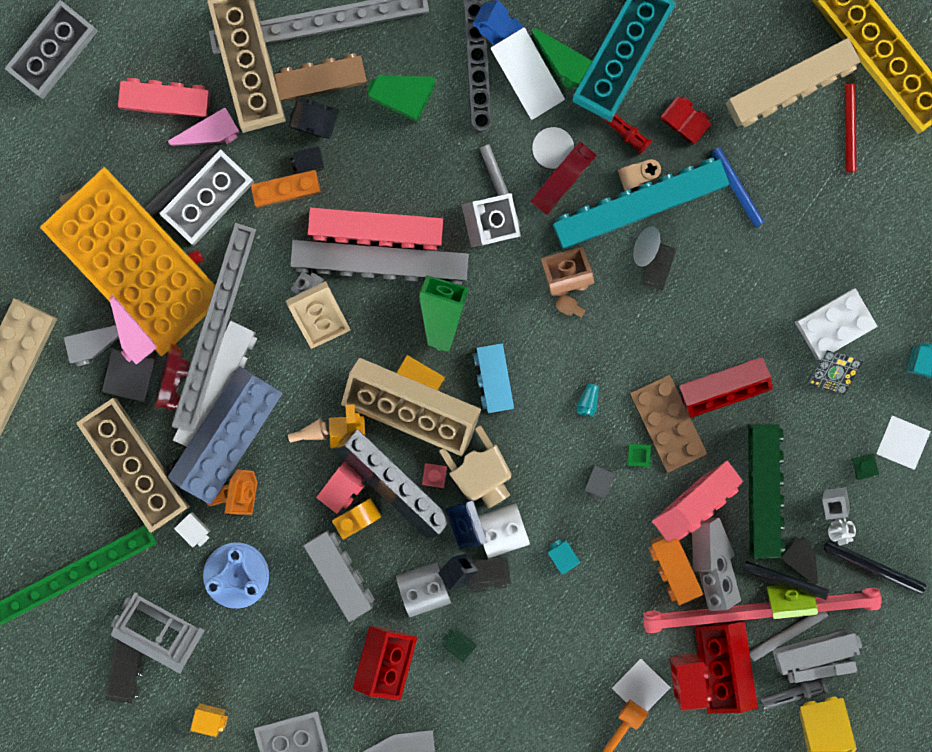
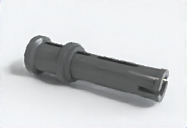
[760,678,829,711]

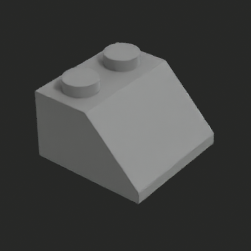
[461,193,521,247]

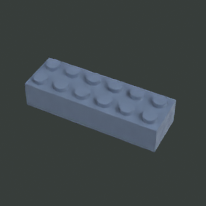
[167,366,283,505]

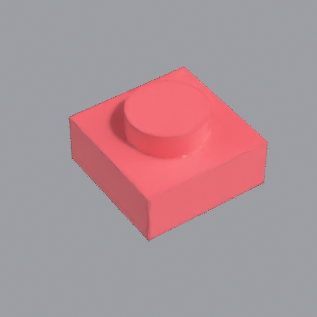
[422,463,447,488]

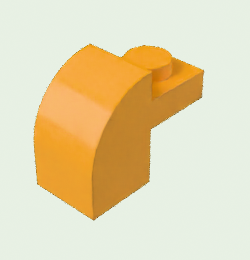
[329,404,365,448]
[332,497,382,540]

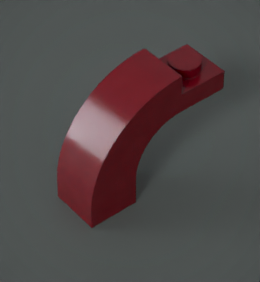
[530,141,597,215]

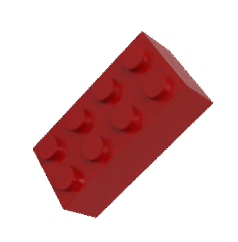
[669,653,712,711]

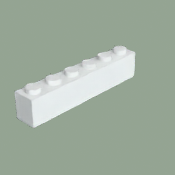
[173,321,257,447]

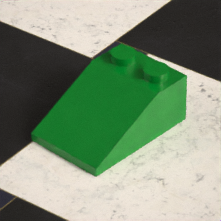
[531,28,592,90]

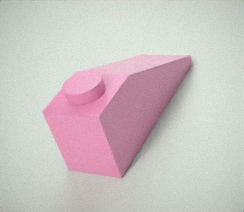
[168,108,240,147]
[109,294,157,364]

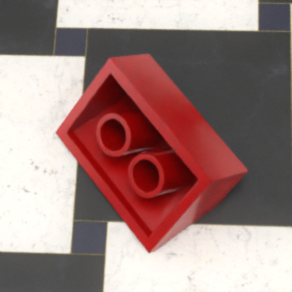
[352,625,418,701]

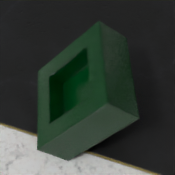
[852,453,879,480]

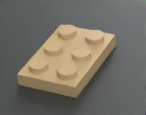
[286,281,350,349]

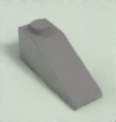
[64,325,119,367]

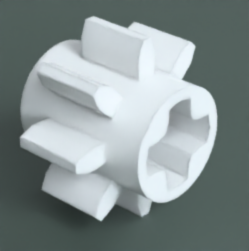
[828,517,856,546]

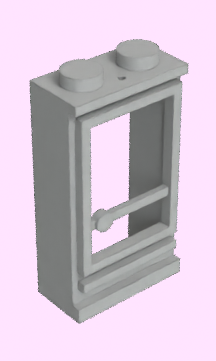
[111,592,205,674]
[772,629,862,675]

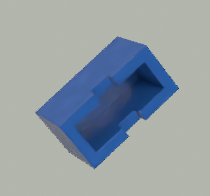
[473,0,524,46]

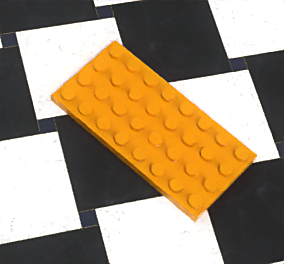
[40,167,216,357]

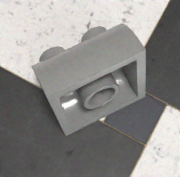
[396,562,451,617]

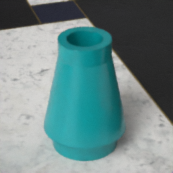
[576,383,599,417]

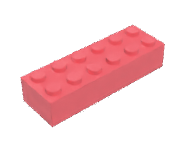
[308,208,444,251]

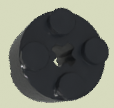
[289,97,339,139]

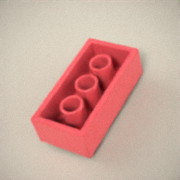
[652,461,744,542]

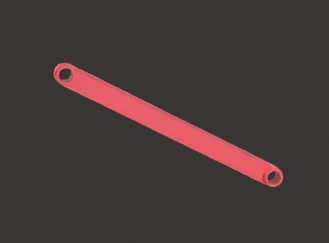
[643,588,882,633]

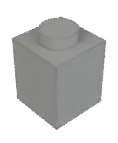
[822,487,850,520]

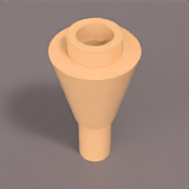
[288,418,330,443]

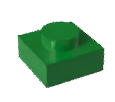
[627,444,651,467]

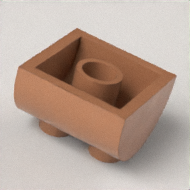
[541,247,594,296]

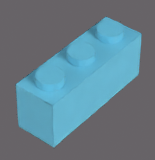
[473,343,514,413]

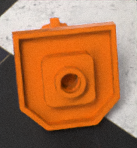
[206,469,258,515]

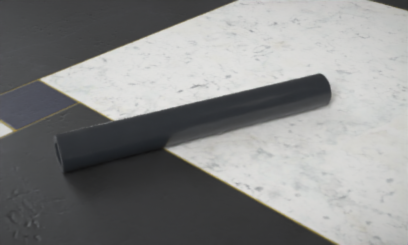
[743,561,830,600]

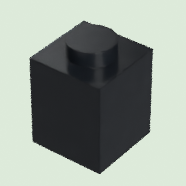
[290,146,325,174]
[438,554,478,590]

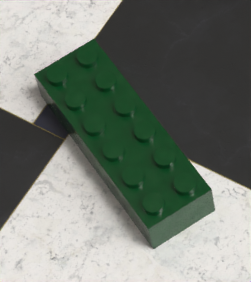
[748,424,785,558]

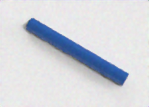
[710,147,764,228]

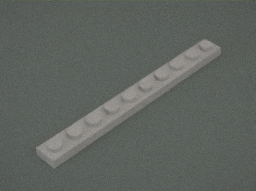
[209,0,429,54]
[172,223,256,433]

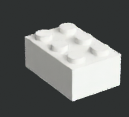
[795,288,878,360]

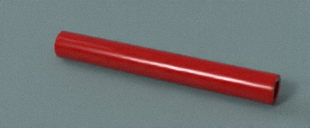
[845,84,857,173]

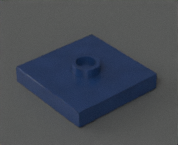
[446,500,487,550]

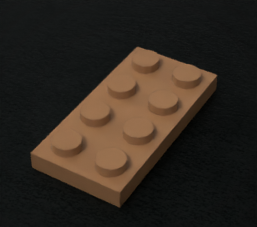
[630,375,707,473]

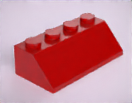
[694,621,758,714]

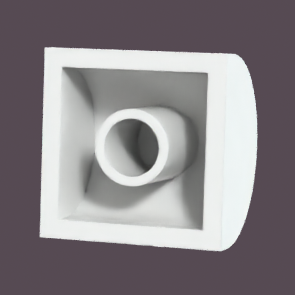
[478,503,530,559]

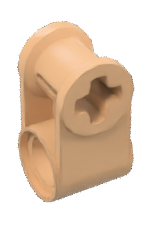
[617,159,661,191]

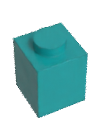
[547,539,580,575]

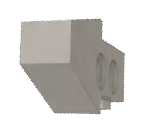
[692,517,741,611]

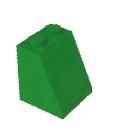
[367,75,436,123]
[419,275,469,352]

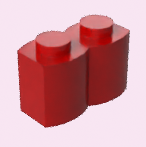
[659,96,711,145]

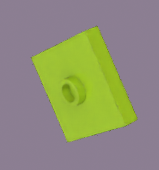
[767,582,818,619]

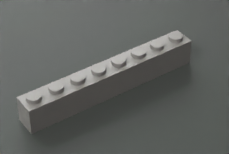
[291,240,469,285]

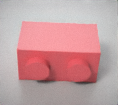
[316,461,365,514]

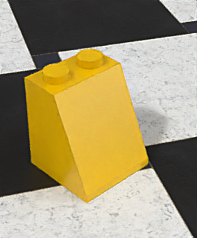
[799,697,856,752]

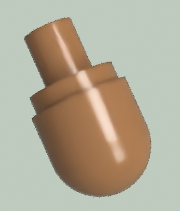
[556,295,586,318]

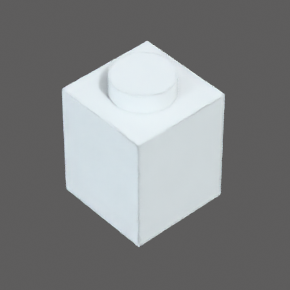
[174,512,210,548]

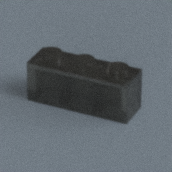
[106,636,145,704]

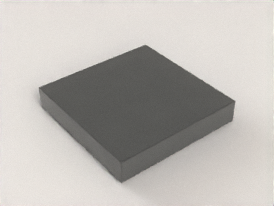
[102,349,156,402]

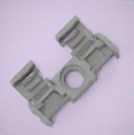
[787,657,857,683]

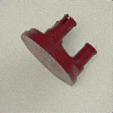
[154,343,191,410]

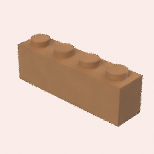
[275,53,367,102]

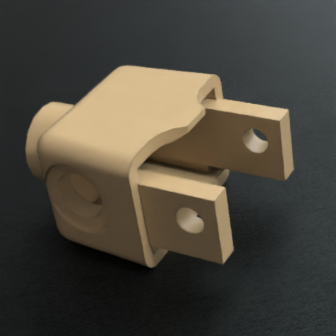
[439,425,511,509]

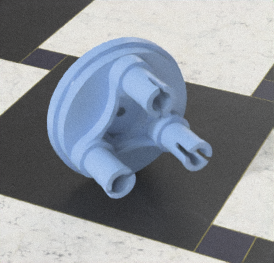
[203,542,269,608]

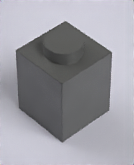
[584,465,615,500]

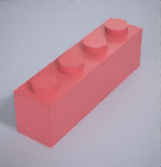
[118,78,211,118]

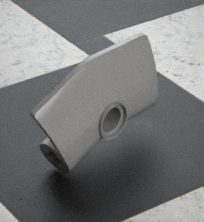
[363,730,435,752]

